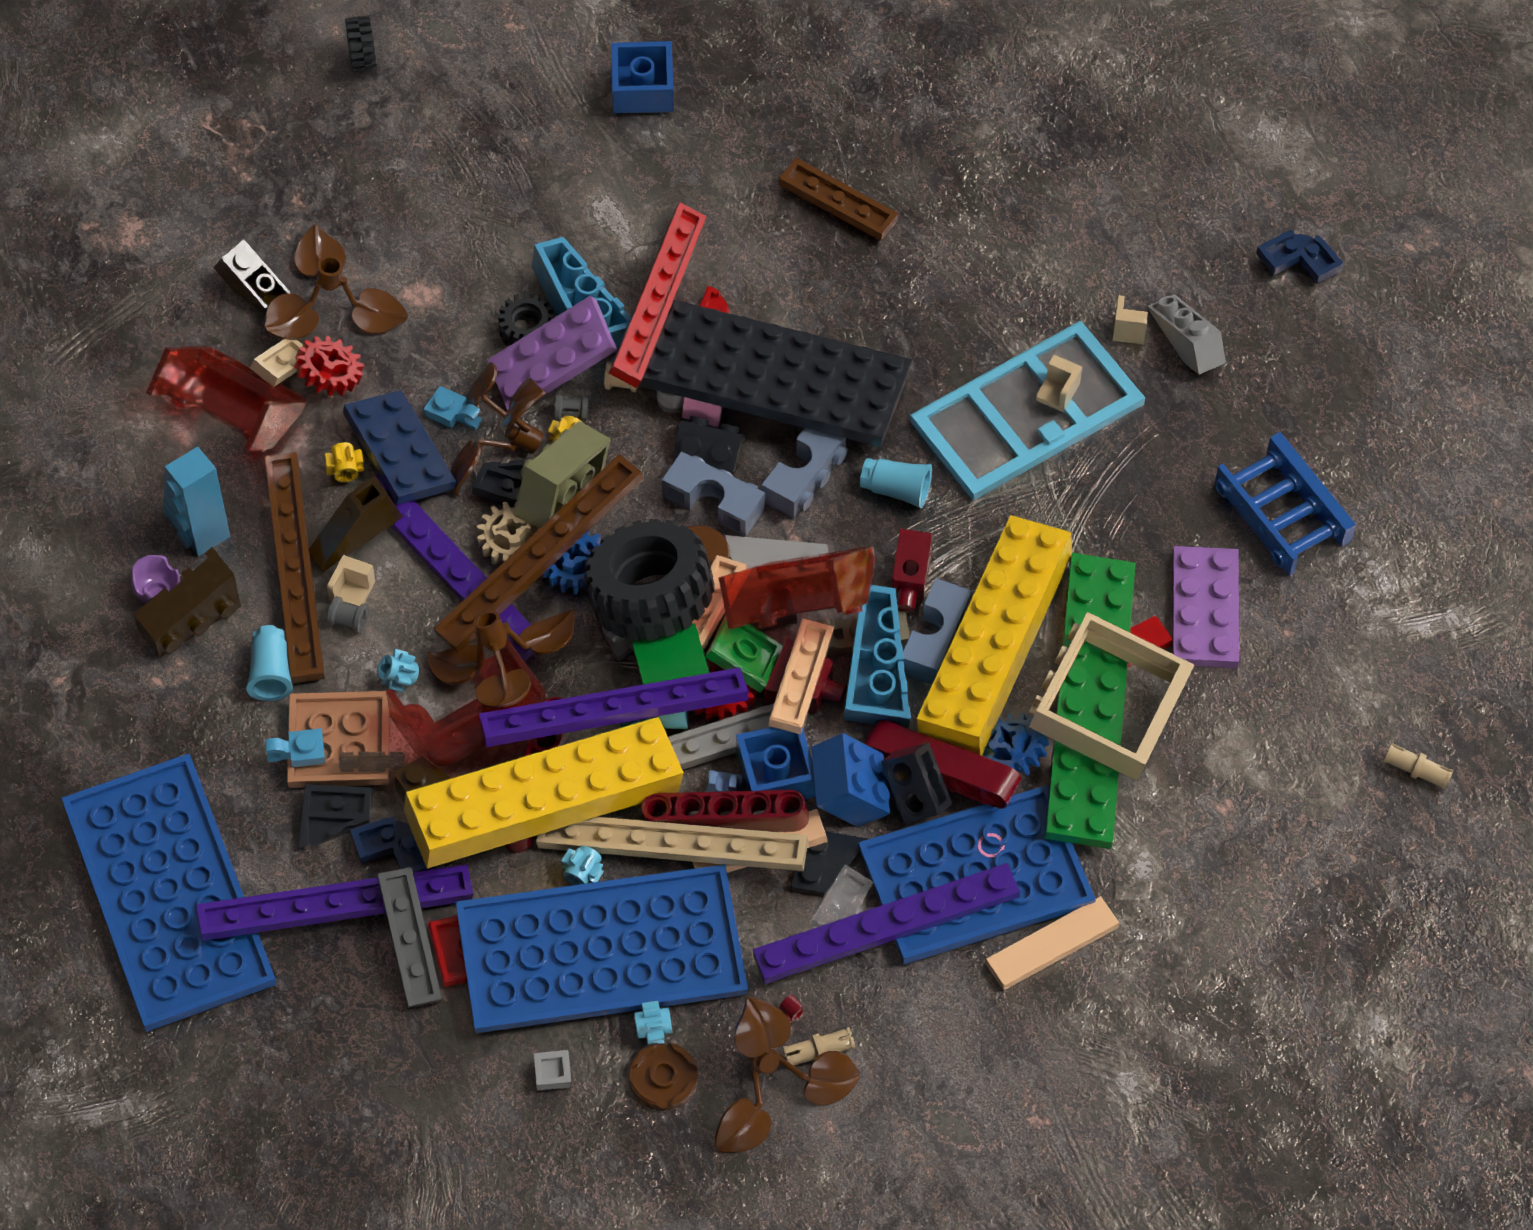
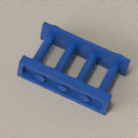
[1215,432,1356,576]

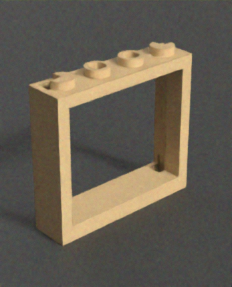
[1029,612,1194,781]

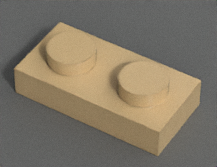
[250,339,303,387]

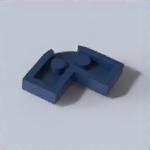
[1256,230,1344,284]
[350,817,436,872]

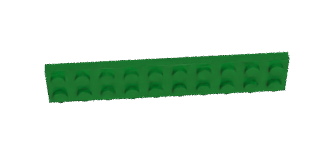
[1044,552,1136,849]

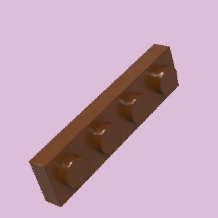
[779,158,898,241]

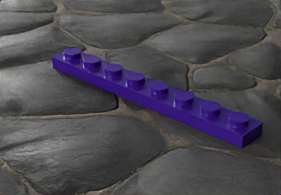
[375,474,534,664]
[479,668,748,747]
[753,863,1020,984]
[196,865,473,941]

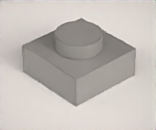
[534,1050,572,1091]

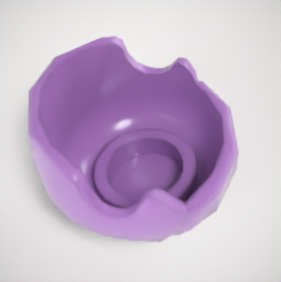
[131,555,180,604]

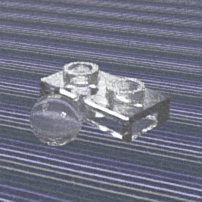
[809,865,875,927]

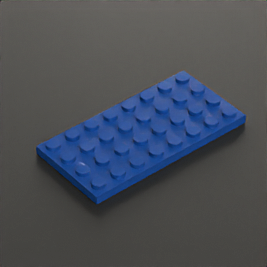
[62,753,277,1032]
[456,864,748,1033]

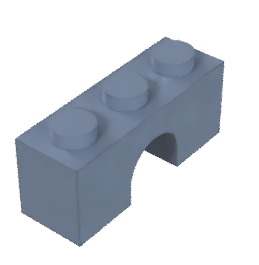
[762,428,848,519]
[662,452,765,537]
[903,578,972,684]

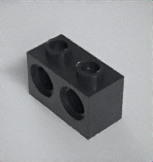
[881,742,952,824]

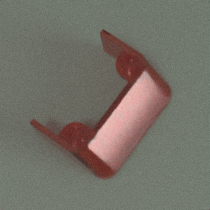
[146,345,307,452]
[718,546,876,629]

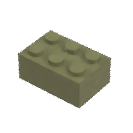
[515,421,611,529]

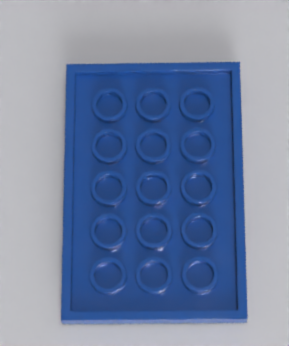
[858,785,1096,965]

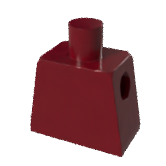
[892,529,932,612]
[765,638,847,714]

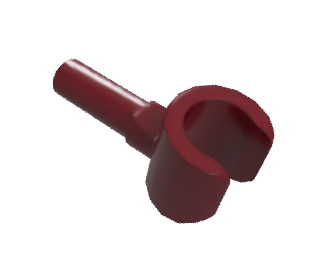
[779,994,803,1023]

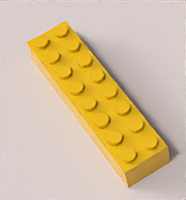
[917,515,1072,756]
[404,717,684,869]

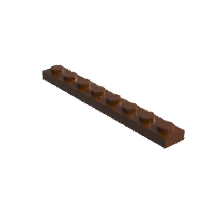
[265,452,325,684]
[434,454,643,653]

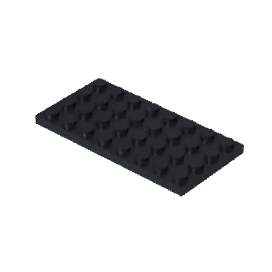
[638,300,912,447]

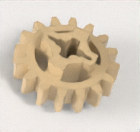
[477,502,539,565]

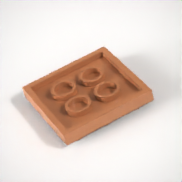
[287,691,390,788]

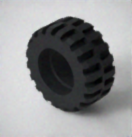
[584,519,715,641]

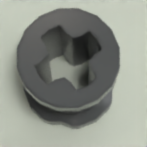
[555,395,589,425]
[327,596,369,633]

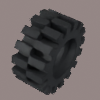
[345,15,377,72]
[498,293,555,346]

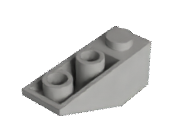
[1148,294,1226,375]

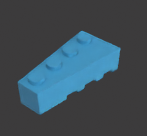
[532,237,631,352]
[163,447,231,557]
[843,584,911,728]

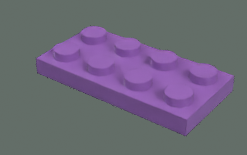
[487,296,617,410]
[1172,546,1239,668]

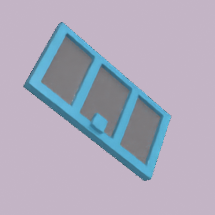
[909,321,1145,501]

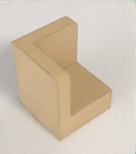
[1112,295,1148,345]
[1036,355,1082,412]
[327,555,375,606]

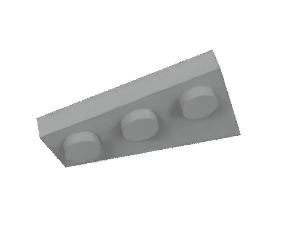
[725,535,834,596]

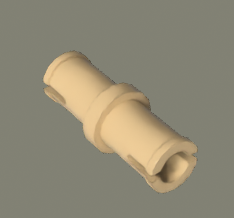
[1384,743,1454,789]
[783,1027,855,1066]

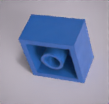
[611,41,674,113]
[736,727,816,800]
[811,733,890,827]

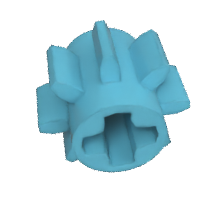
[378,649,419,692]
[561,845,604,885]
[634,1000,672,1045]

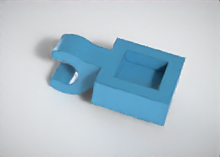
[424,386,482,430]
[265,728,326,767]

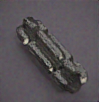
[339,752,405,772]

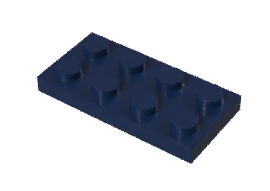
[343,390,456,505]

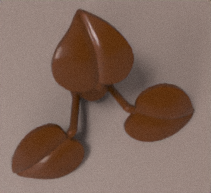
[265,224,408,340]
[450,362,546,497]
[427,609,575,708]
[715,997,860,1152]

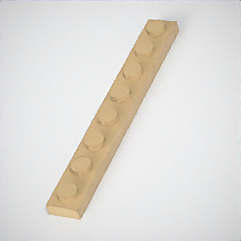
[536,817,808,871]

